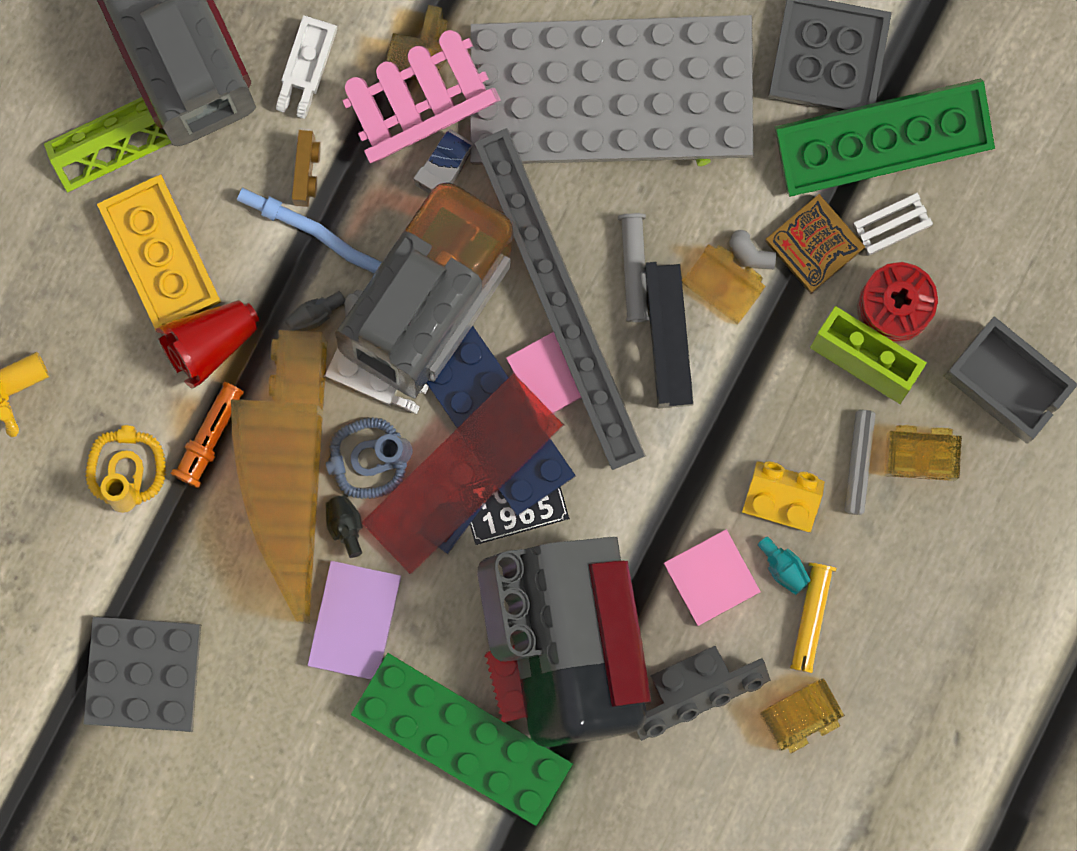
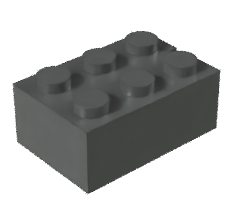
[944,316,1077,444]

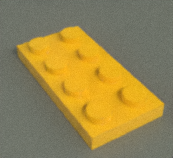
[97,174,221,330]

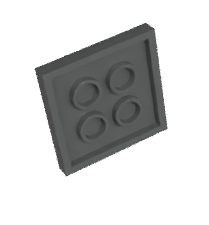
[768,0,892,111]
[84,617,202,732]

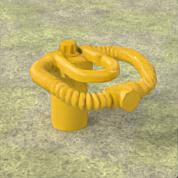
[0,352,50,437]
[85,425,166,513]

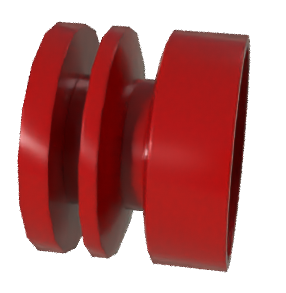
[857,262,938,344]

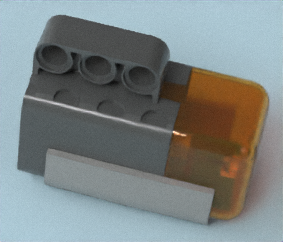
[335,182,513,398]

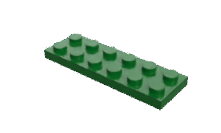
[774,78,995,197]
[351,653,573,826]

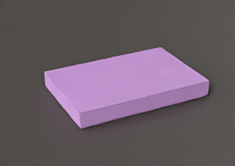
[308,561,401,680]

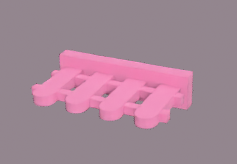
[342,30,501,163]

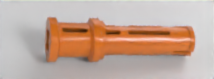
[170,382,244,489]

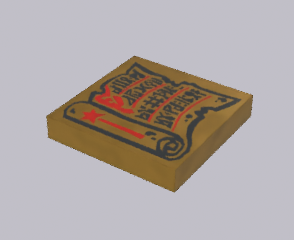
[765,194,865,294]

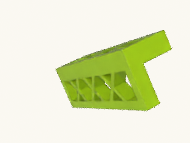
[44,97,171,193]

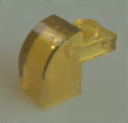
[386,5,448,80]

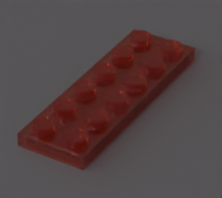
[362,373,565,574]

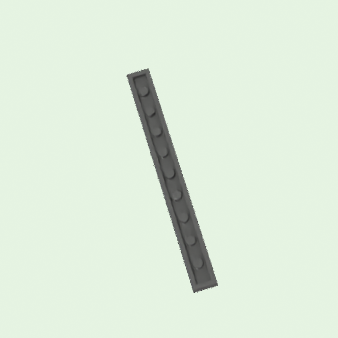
[474,128,646,470]

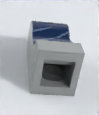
[413,129,474,201]

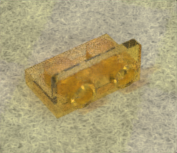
[682,244,766,324]

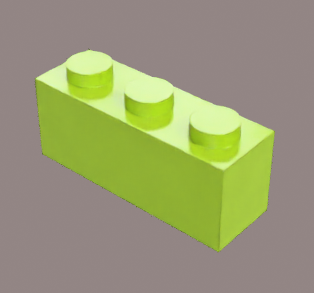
[810,306,927,404]

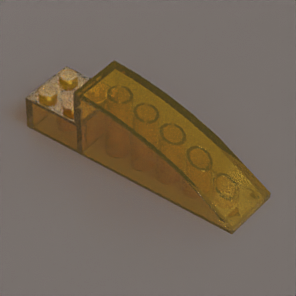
[231,330,328,624]

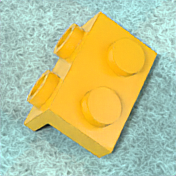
[742,461,825,533]

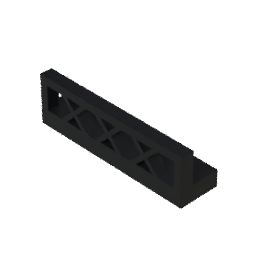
[645,262,694,409]

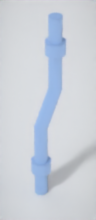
[237,188,382,273]

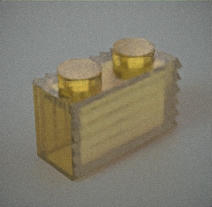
[884,425,962,481]
[759,678,845,754]

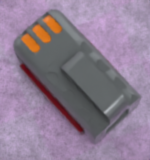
[97,0,256,146]

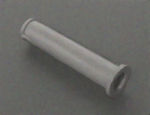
[618,213,649,322]

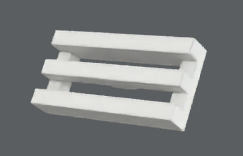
[853,193,933,256]

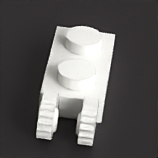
[276,15,338,119]
[325,348,429,414]

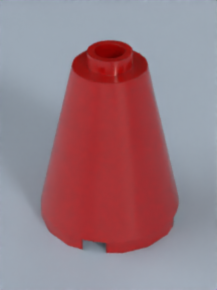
[156,300,259,389]

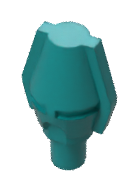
[758,536,811,595]

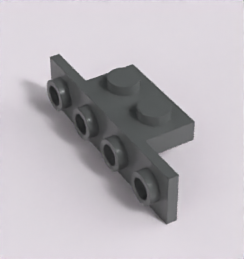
[637,645,771,741]

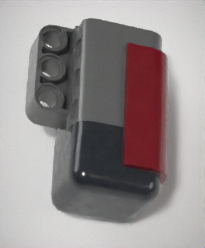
[477,537,651,747]

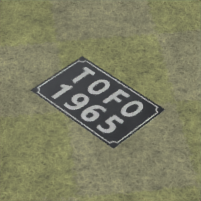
[459,477,570,545]

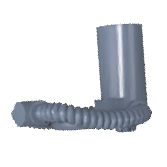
[326,417,413,499]

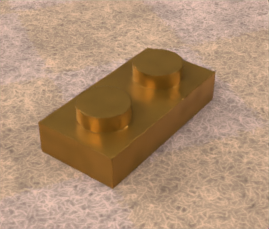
[292,130,321,207]

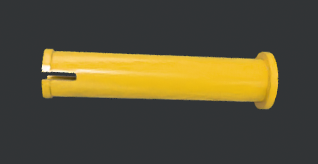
[790,562,837,673]

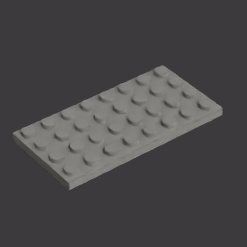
[470,15,754,165]

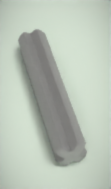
[845,410,875,515]

